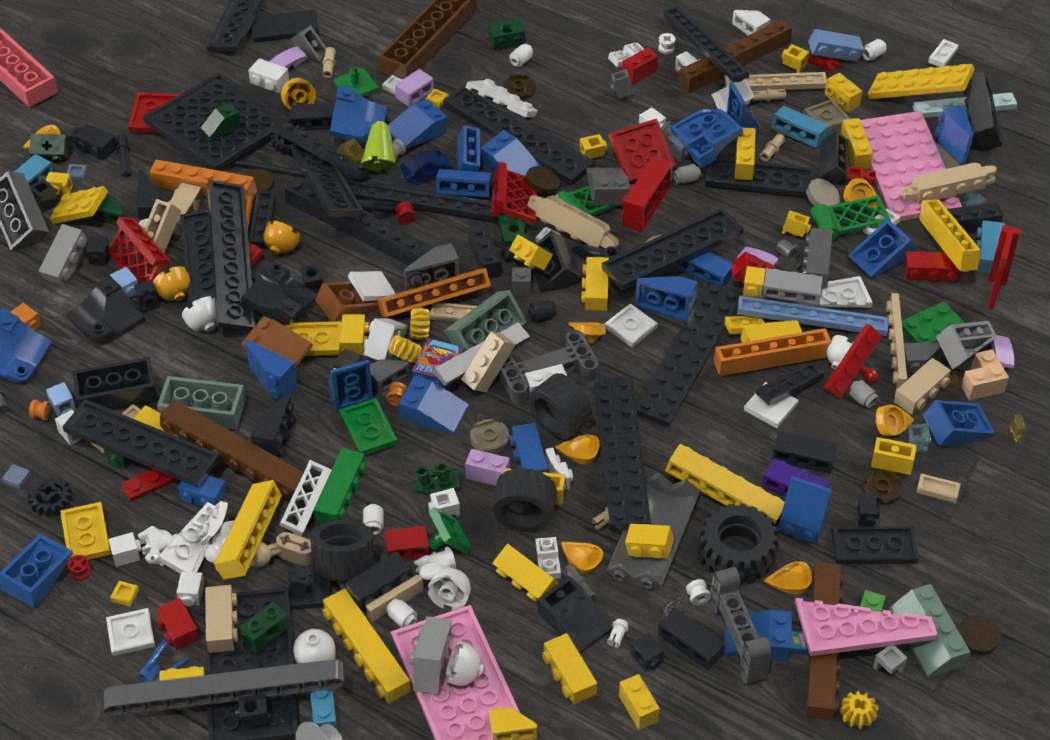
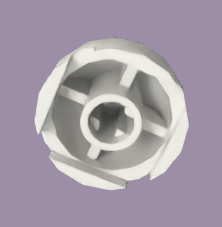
[182,296,216,332]
[827,335,854,370]
[428,568,471,610]
[293,629,336,664]
[445,641,483,686]

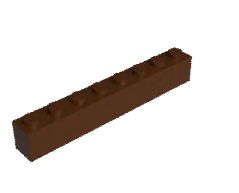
[678,19,792,94]
[160,399,307,500]
[806,562,844,720]

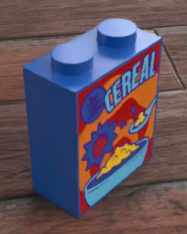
[412,338,464,391]

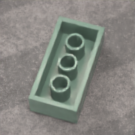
[157,376,246,430]

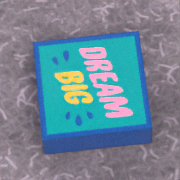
[790,631,809,655]

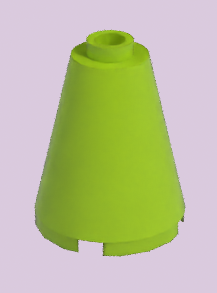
[362,121,397,172]

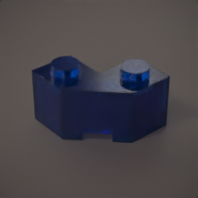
[399,149,453,186]

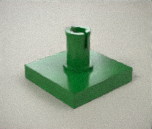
[333,67,379,96]
[428,507,473,554]

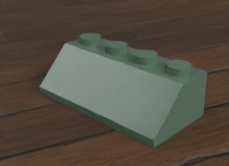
[444,290,527,352]
[889,584,970,678]

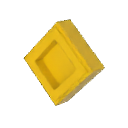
[425,89,448,108]
[110,581,139,607]

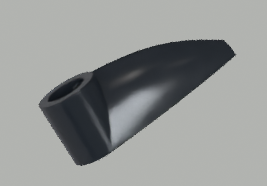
[572,246,620,260]

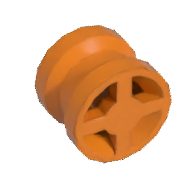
[386,382,408,406]
[29,400,51,421]

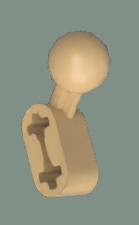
[250,532,312,568]

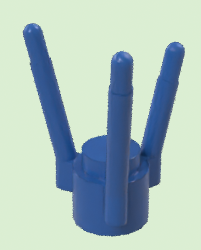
[138,639,188,682]

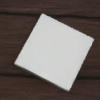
[348,271,395,301]
[605,304,658,347]
[744,382,798,428]
[106,608,155,656]

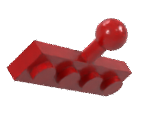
[824,324,883,399]
[121,469,179,502]

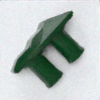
[411,462,461,494]

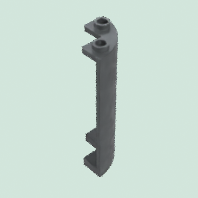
[606,473,700,589]

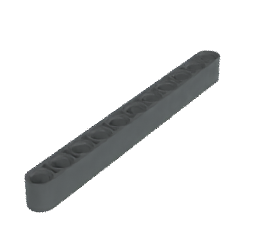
[103,659,344,716]

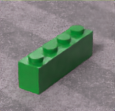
[313,448,367,524]

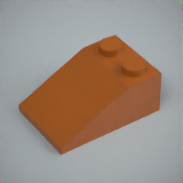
[315,281,379,322]
[241,316,313,368]

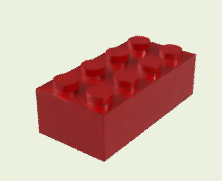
[621,156,673,233]

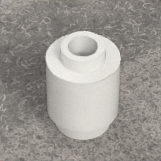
[862,39,886,61]
[509,44,533,67]
[363,504,384,536]
[386,599,417,628]

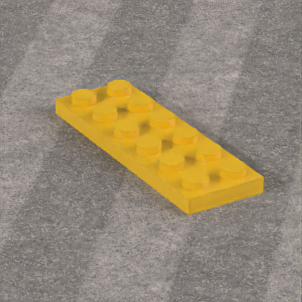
[868,64,975,99]

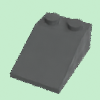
[586,167,630,206]
[404,243,459,290]

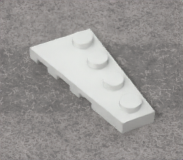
[465,79,538,117]
[813,276,873,308]
[156,502,214,574]

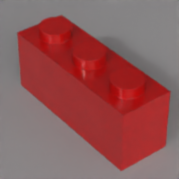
[904,251,963,282]

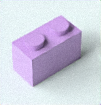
[395,69,434,107]
[465,449,510,486]

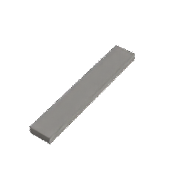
[433,322,530,386]

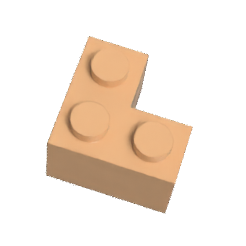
[961,349,1009,400]

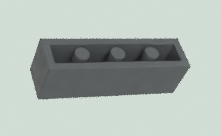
[802,228,833,288]

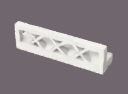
[279,460,331,536]

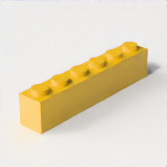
[919,199,981,272]
[665,444,785,523]
[214,480,282,580]
[322,589,411,704]

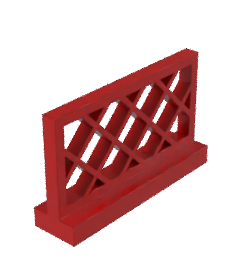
[492,162,537,223]
[109,217,170,284]
[988,225,1021,310]

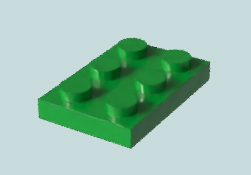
[902,301,965,343]
[340,398,398,456]

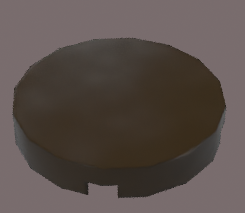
[502,74,536,100]
[525,166,560,194]
[242,169,274,198]
[862,470,903,505]
[958,615,1001,655]

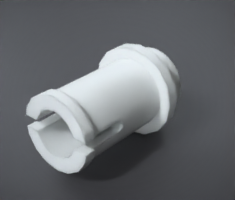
[607,619,629,648]

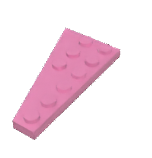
[795,598,938,656]

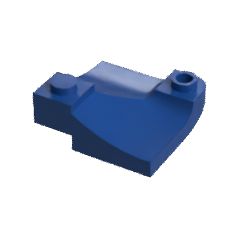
[329,85,387,143]
[671,109,743,168]
[0,308,52,383]

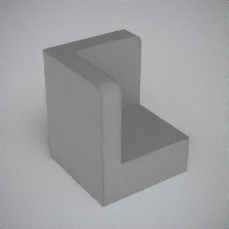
[873,645,907,674]

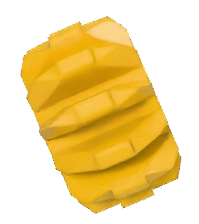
[410,308,430,340]
[388,335,422,363]
[840,691,878,729]

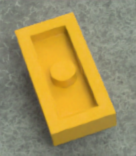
[724,316,765,334]

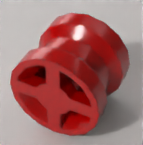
[395,202,416,225]
[68,555,91,581]

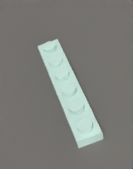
[913,93,1017,118]

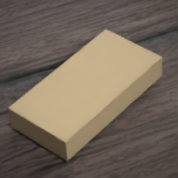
[916,474,961,503]

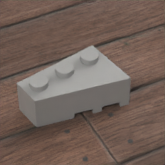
[39,224,88,285]
[762,268,822,306]
[936,321,997,370]
[410,616,452,695]

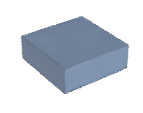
[67,164,87,182]
[2,464,31,489]

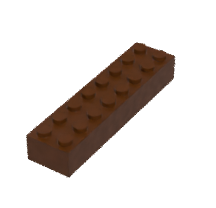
[378,0,477,80]

